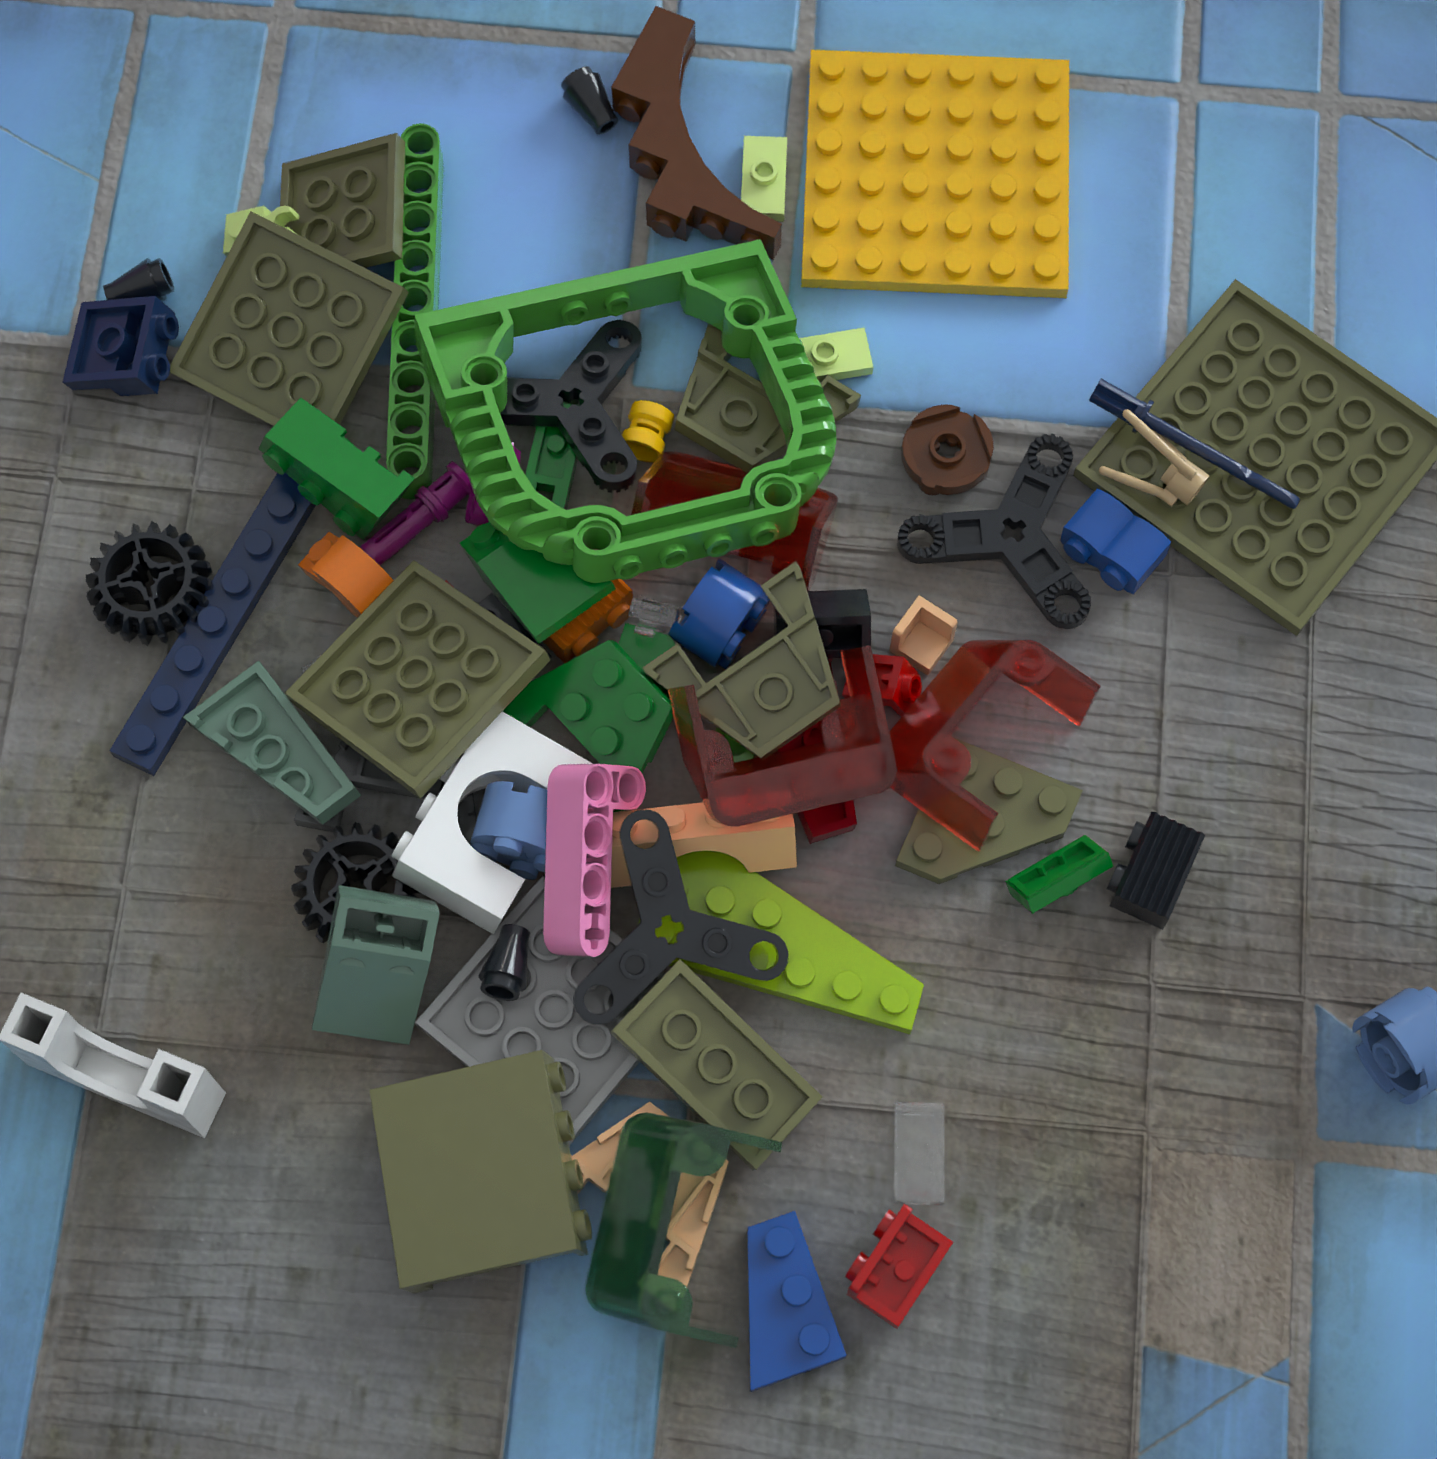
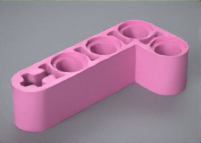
[543,764,646,957]

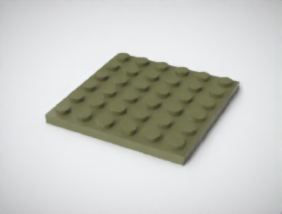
[1073,279,1437,636]

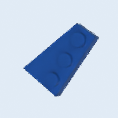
[747,1211,847,1392]

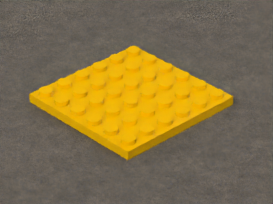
[801,50,1069,298]

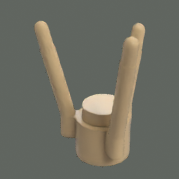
[1099,409,1210,507]

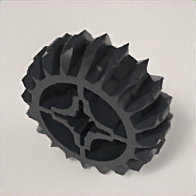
[85,521,213,646]
[291,822,418,943]

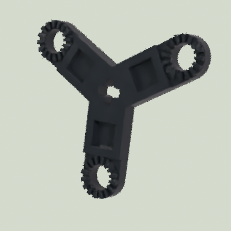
[500,320,642,493]
[897,434,1091,629]
[573,809,789,1025]

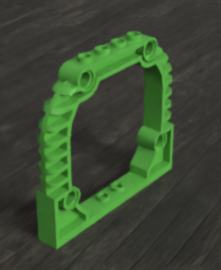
[414,239,837,583]

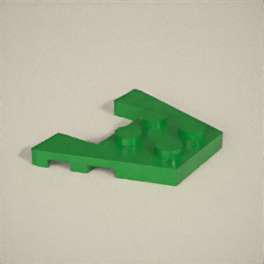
[502,640,678,812]

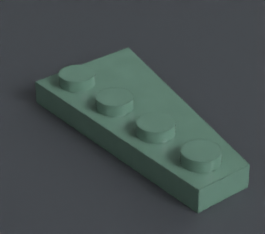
[183,660,361,825]

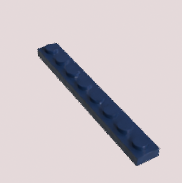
[109,473,316,776]

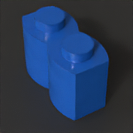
[1060,489,1171,594]

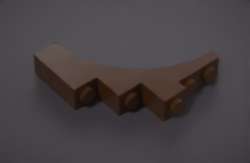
[611,6,782,260]

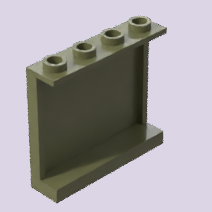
[369,1050,592,1293]

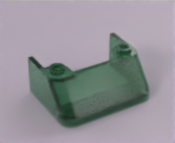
[584,1113,782,1348]

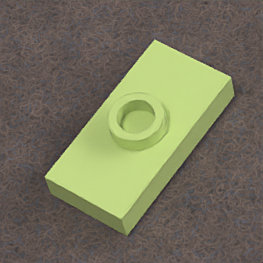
[741,136,787,222]
[799,327,873,383]

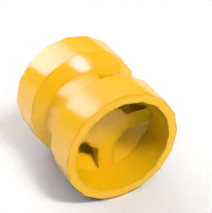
[622,400,675,463]

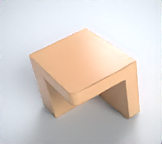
[889,595,958,676]

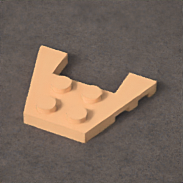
[571,1101,729,1315]

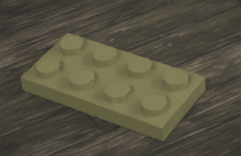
[610,959,823,1171]

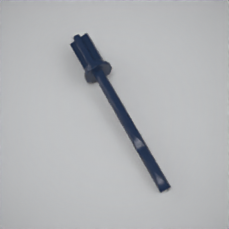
[1089,378,1300,509]

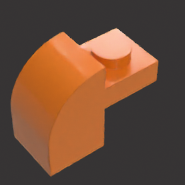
[298,532,394,617]

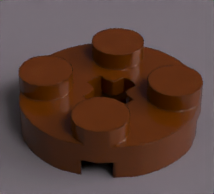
[901,405,994,496]

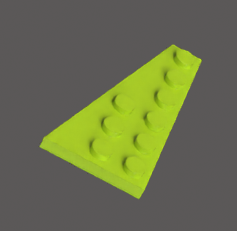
[638,851,924,1034]

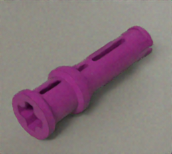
[360,461,472,566]

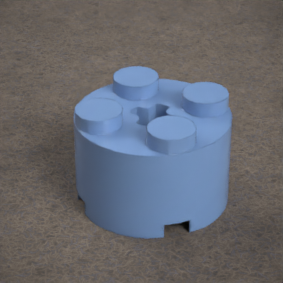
[470,781,547,880]
[1352,987,1437,1104]

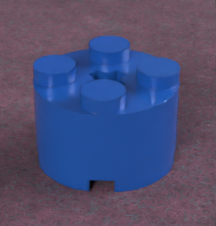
[668,558,770,670]

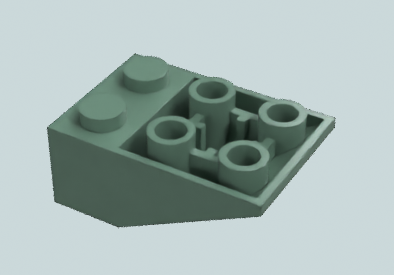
[312,885,440,1045]

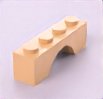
[611,793,797,888]

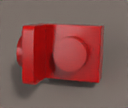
[842,654,922,717]

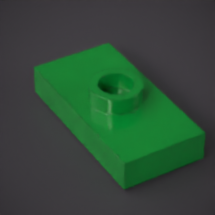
[1005,835,1114,914]

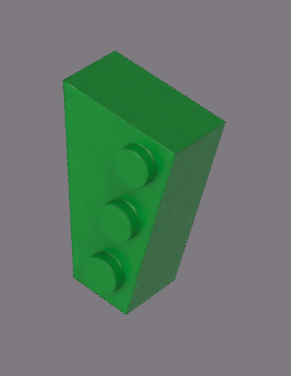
[258,398,415,541]

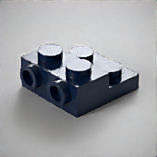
[62,296,179,396]

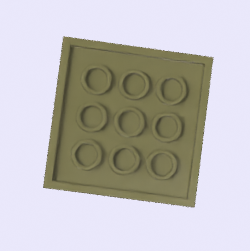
[170,211,409,426]
[285,560,550,799]

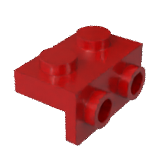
[845,1203,954,1329]

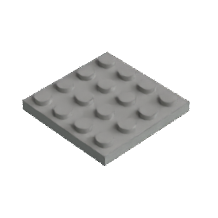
[415,876,666,1146]

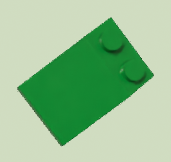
[459,522,616,644]

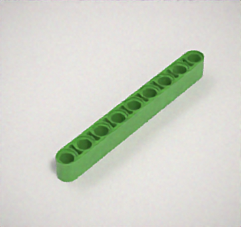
[386,123,444,500]

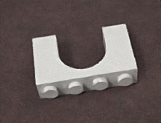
[391,712,593,935]
[0,993,226,1138]

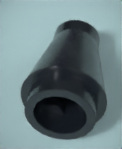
[561,66,618,135]
[103,258,174,301]
[478,924,530,1001]

